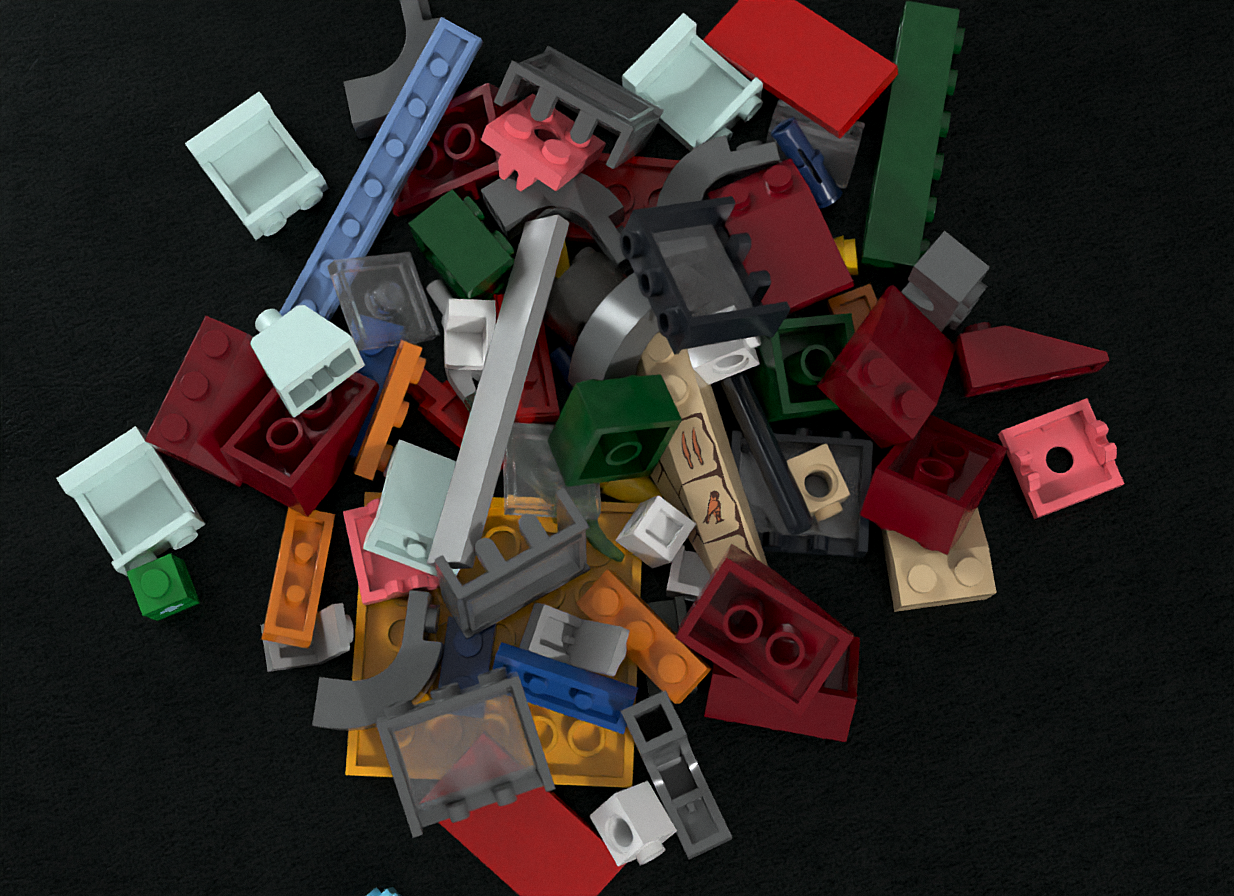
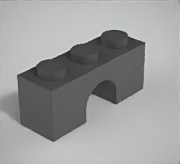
[901,231,990,332]

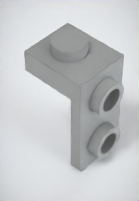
[261,603,354,672]
[519,603,629,676]

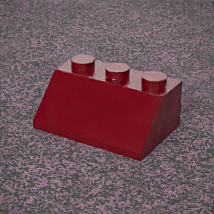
[144,316,274,487]
[704,637,860,742]

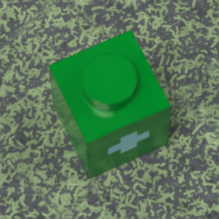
[126,553,200,621]

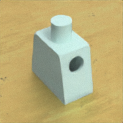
[250,305,365,418]

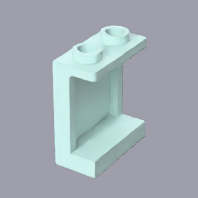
[622,13,763,151]
[185,92,329,240]
[56,426,205,576]
[363,439,460,577]

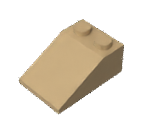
[872,475,996,612]

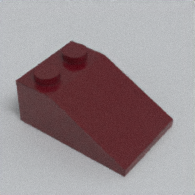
[377,83,518,216]
[707,158,854,315]
[817,285,956,449]
[220,372,380,517]
[860,415,1008,555]
[675,544,854,717]

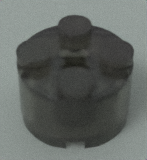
[542,247,629,351]

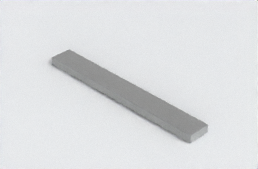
[427,214,569,569]

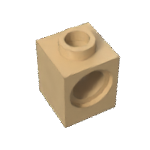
[787,443,851,522]

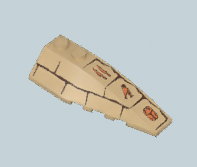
[636,331,768,576]

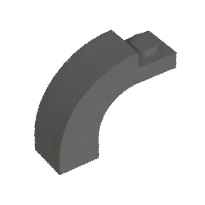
[344,0,441,139]
[656,135,779,270]
[481,171,632,276]
[568,264,715,387]
[312,590,444,731]
[621,690,732,860]

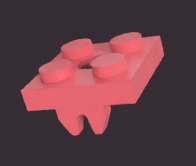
[481,94,606,192]
[998,398,1124,519]
[343,498,440,605]

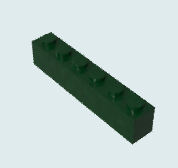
[858,1,965,278]

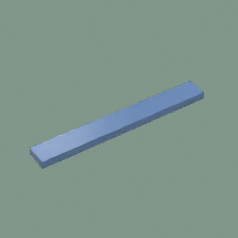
[279,17,483,322]

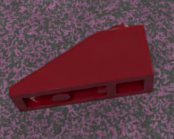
[954,322,1109,397]

